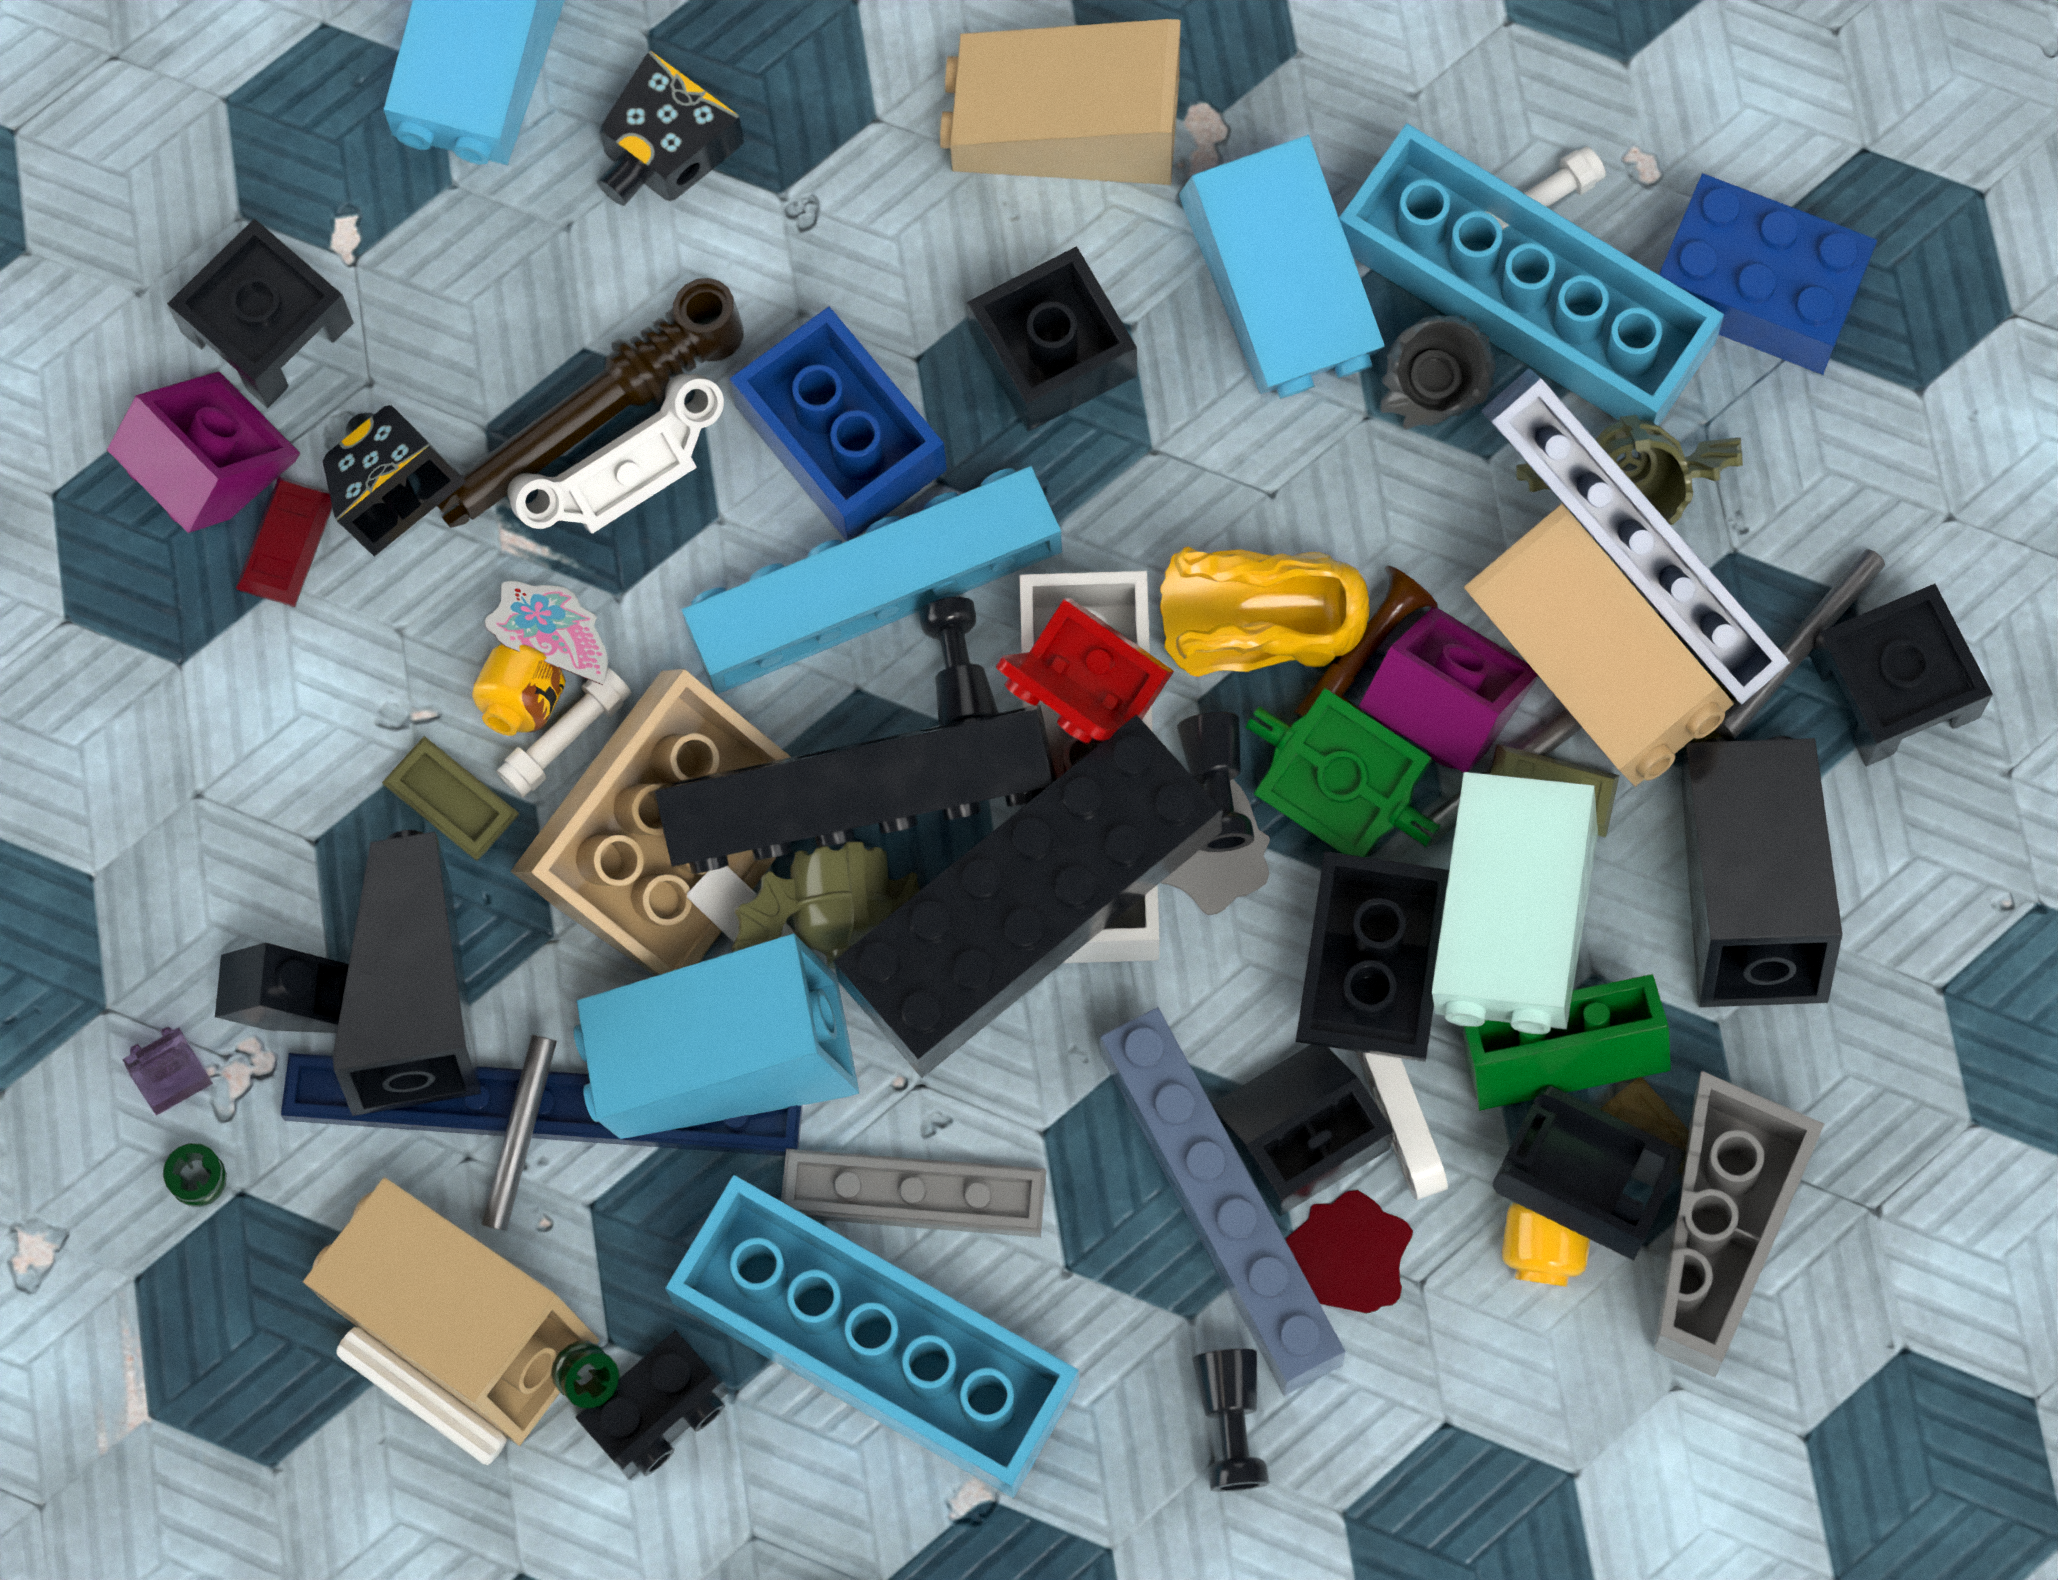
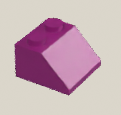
[107,371,300,533]
[1358,608,1538,773]

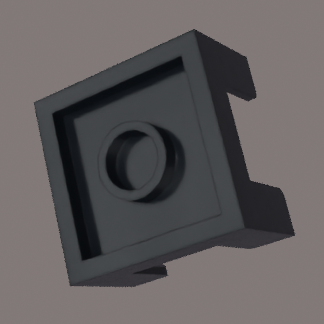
[167,218,354,408]
[1810,583,1993,767]

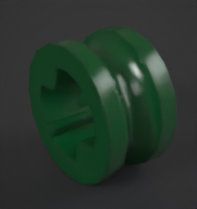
[163,1143,227,1207]
[551,1341,619,1408]

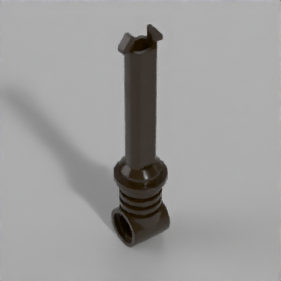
[437,278,744,528]

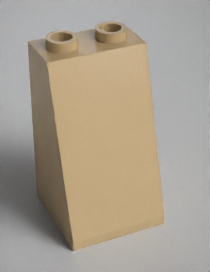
[940,19,1181,185]
[1464,503,1734,787]
[303,1177,600,1446]

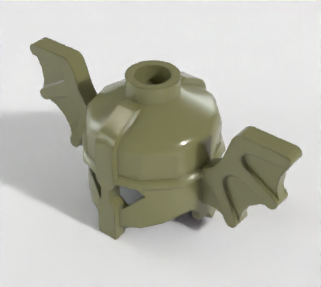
[1516,414,1743,525]
[731,842,920,969]

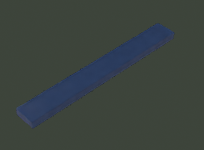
[281,1053,803,1156]

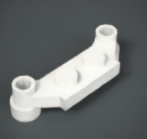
[508,374,724,534]

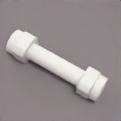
[1485,146,1606,230]
[496,667,632,798]

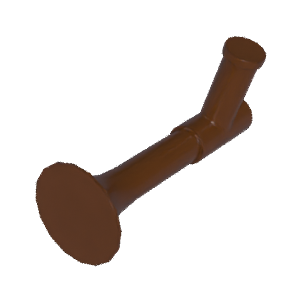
[1294,565,1438,720]

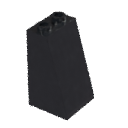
[1681,736,1843,1008]
[332,830,481,1116]

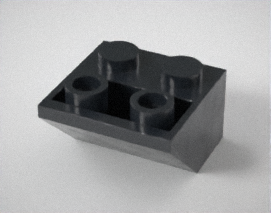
[1212,1044,1394,1217]

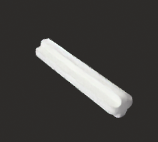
[336,1327,507,1465]

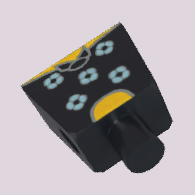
[597,51,744,206]
[322,405,466,556]

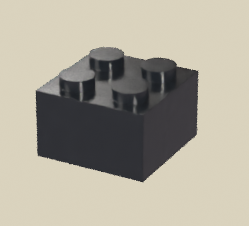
[967,246,1137,432]

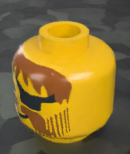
[472,644,566,736]

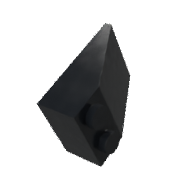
[1295,851,1449,1062]

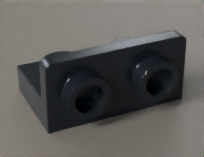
[575,1330,729,1480]

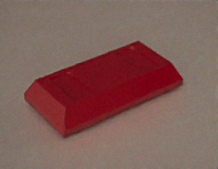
[236,476,332,607]

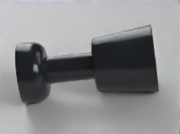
[919,597,999,725]
[1177,712,1254,852]
[1192,1348,1269,1492]

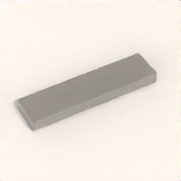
[781,1149,1046,1237]

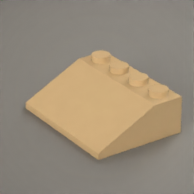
[511,669,791,976]

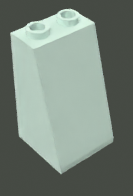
[1432,772,1598,1034]

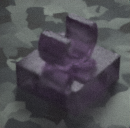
[122,1027,213,1116]

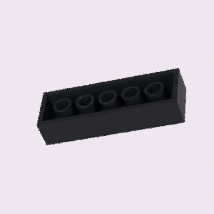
[833,714,1222,1078]

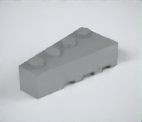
[1654,1071,1824,1378]

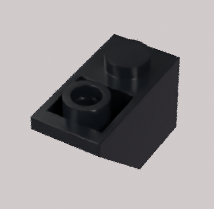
[215,942,349,1033]

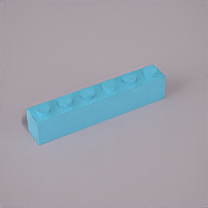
[681,466,1062,695]

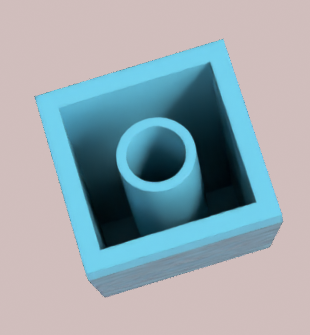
[383,0,565,165]
[1179,135,1385,399]
[574,933,860,1139]

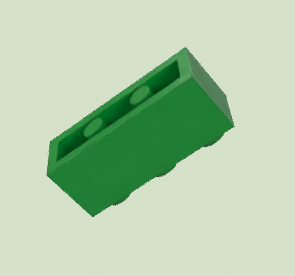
[1462,974,1671,1111]

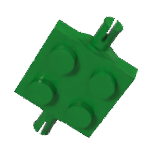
[1245,688,1441,858]

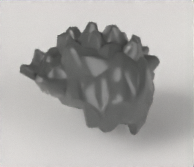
[1380,315,1496,429]

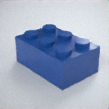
[1659,173,1877,375]
[729,306,947,541]

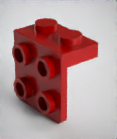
[995,598,1174,743]

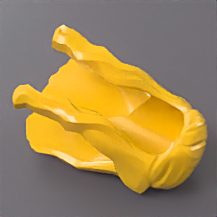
[1159,546,1370,677]

